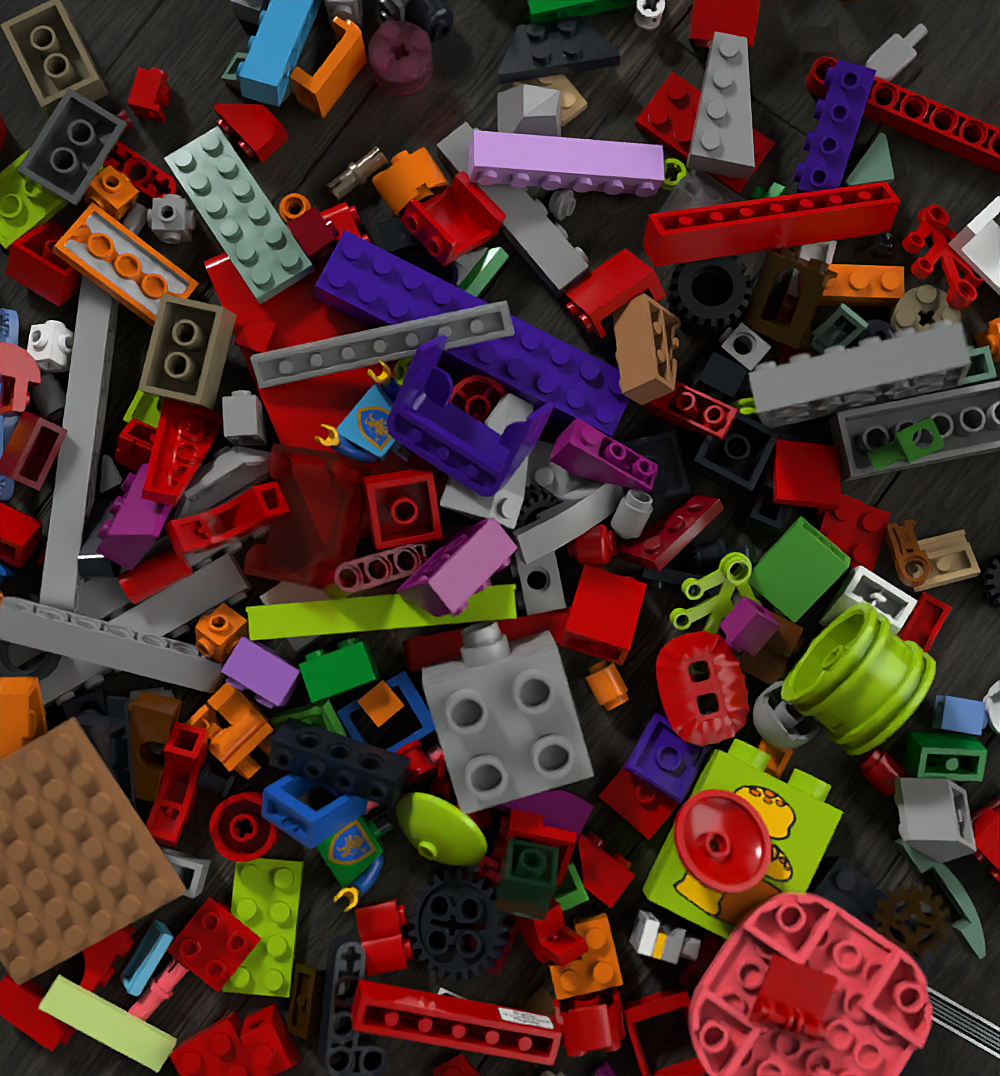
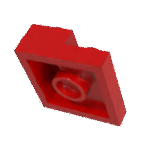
[815,494,891,573]
[492,809,577,885]

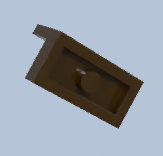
[286,962,346,1039]

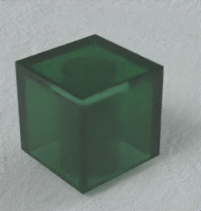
[494,838,559,921]

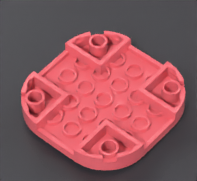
[689,892,932,1076]

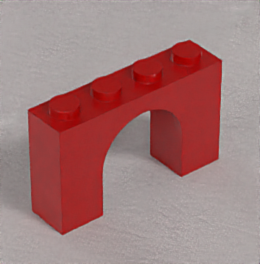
[0,924,137,1051]

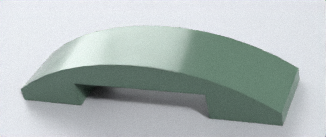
[894,838,986,959]

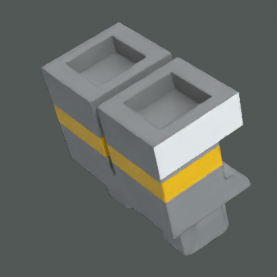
[629,909,701,964]

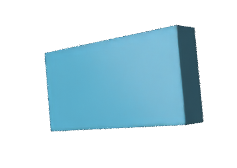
[120,920,174,997]

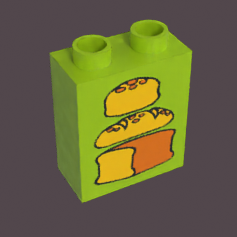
[642,738,843,939]

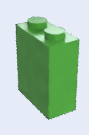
[748,516,851,623]

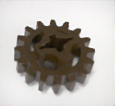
[872,881,951,959]

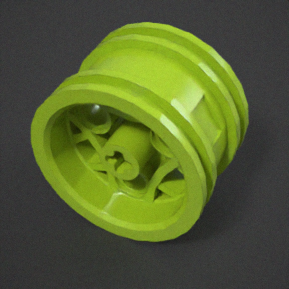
[781,601,936,756]

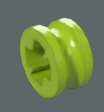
[661,158,687,191]
[730,397,758,418]

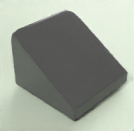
[100,454,126,497]

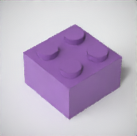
[221,636,304,709]

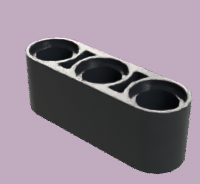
[78,497,122,578]

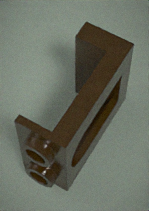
[742,246,838,350]

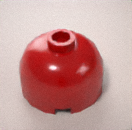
[449,374,506,424]

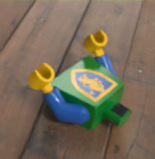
[294,811,394,912]

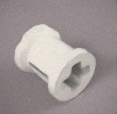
[634,0,665,31]

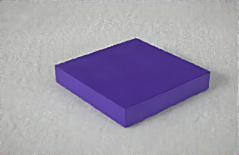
[623,712,712,805]

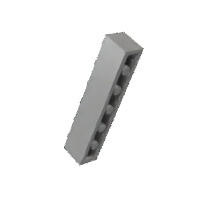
[436,122,589,298]

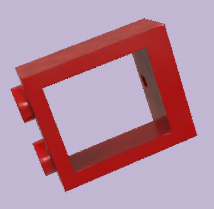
[622,985,708,1076]

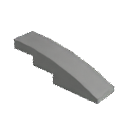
[512,481,624,565]

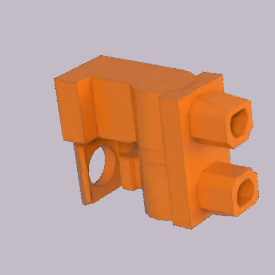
[184,682,275,780]

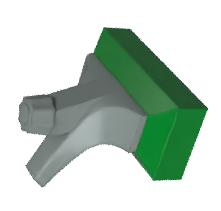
[449,247,509,297]

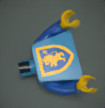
[315,361,416,464]

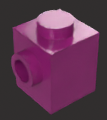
[719,595,780,657]

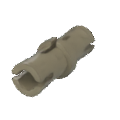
[326,146,388,201]

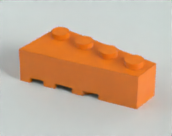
[0,677,48,760]

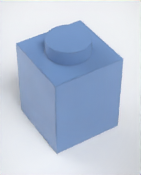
[932,695,988,735]

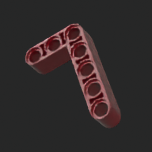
[322,531,492,626]

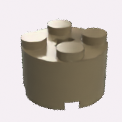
[885,284,961,333]

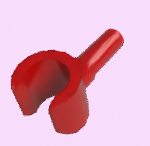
[429,755,451,802]

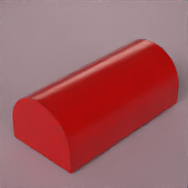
[118,546,195,605]

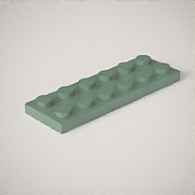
[164,126,315,305]

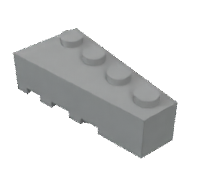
[686,31,755,180]

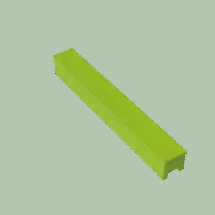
[246,584,517,640]

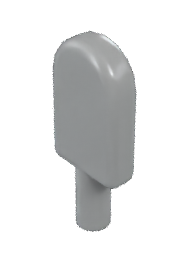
[865,24,928,82]

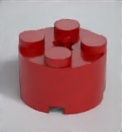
[209,791,282,862]
[553,987,626,1057]

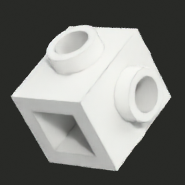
[27,320,75,374]

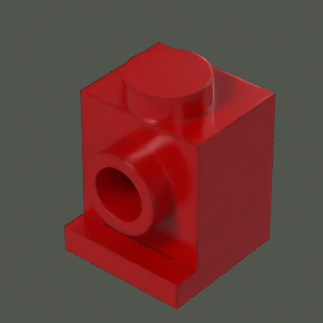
[127,67,171,123]

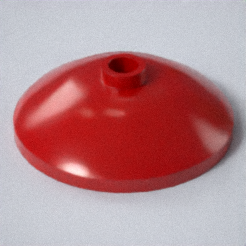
[673,789,771,894]

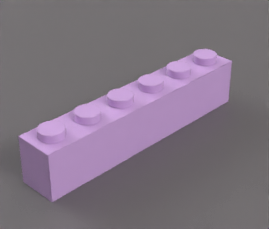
[468,130,664,197]

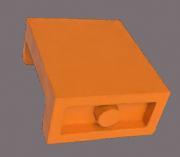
[289,16,367,119]

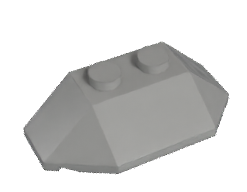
[171,446,288,520]

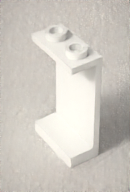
[948,196,1000,295]

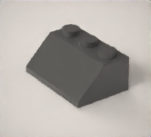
[17,88,127,206]

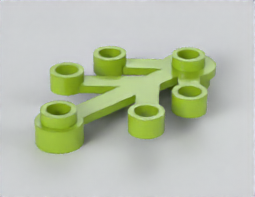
[670,552,762,674]

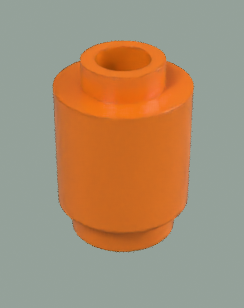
[585,660,629,711]

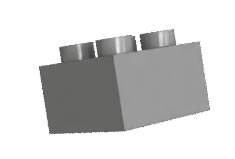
[422,620,594,814]

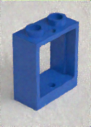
[337,670,436,753]
[261,773,368,850]

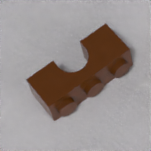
[128,690,182,803]

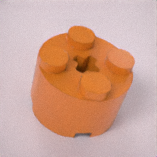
[372,147,449,217]

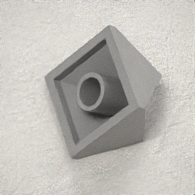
[498,84,561,137]

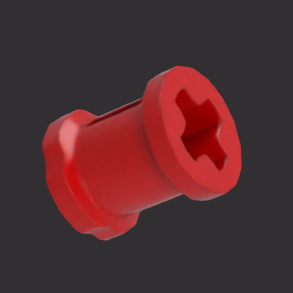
[395,740,436,784]

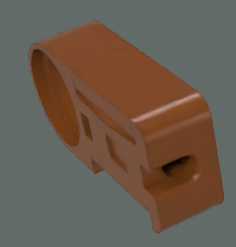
[884,519,931,587]

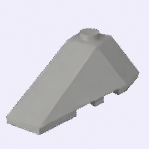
[439,393,534,530]

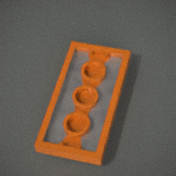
[52,202,199,328]

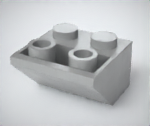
[894,778,977,863]

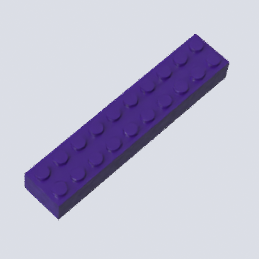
[314,230,630,437]

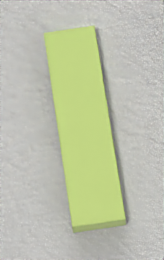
[39,975,177,1072]

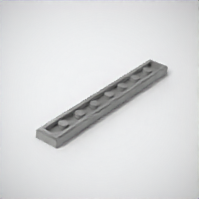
[250,300,514,389]

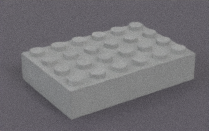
[748,320,971,429]

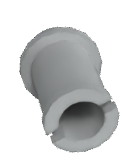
[122,202,148,236]

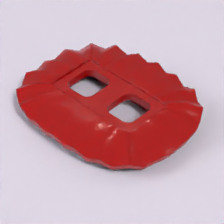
[656,630,750,746]

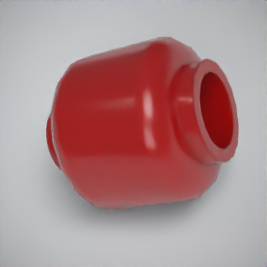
[567,523,617,567]

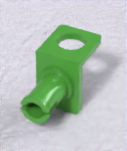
[867,418,945,472]

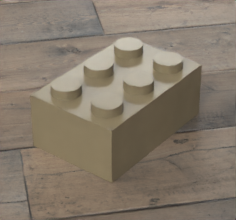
[0,0,109,118]
[138,294,237,410]

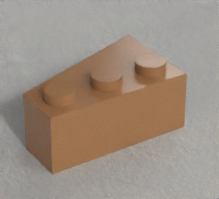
[612,293,681,406]

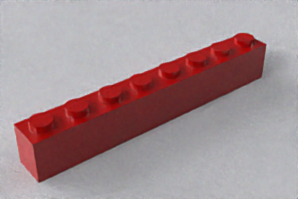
[642,181,901,267]

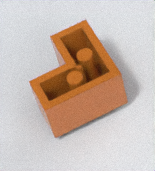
[549,911,623,1000]

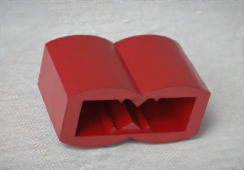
[355,898,413,976]

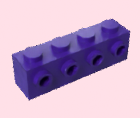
[793,60,877,193]

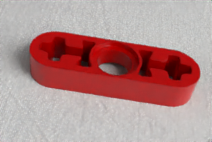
[102,140,180,201]

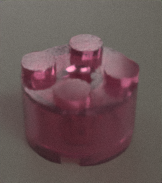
[368,20,434,97]

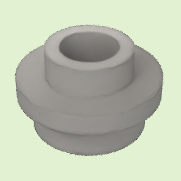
[549,188,576,220]

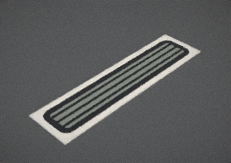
[926,986,1000,1058]

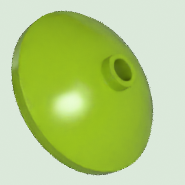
[396,793,487,866]

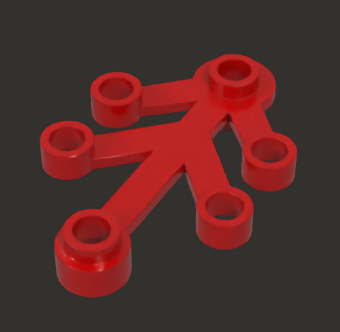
[902,204,984,310]

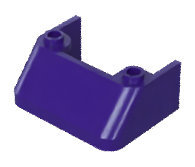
[387,334,555,497]

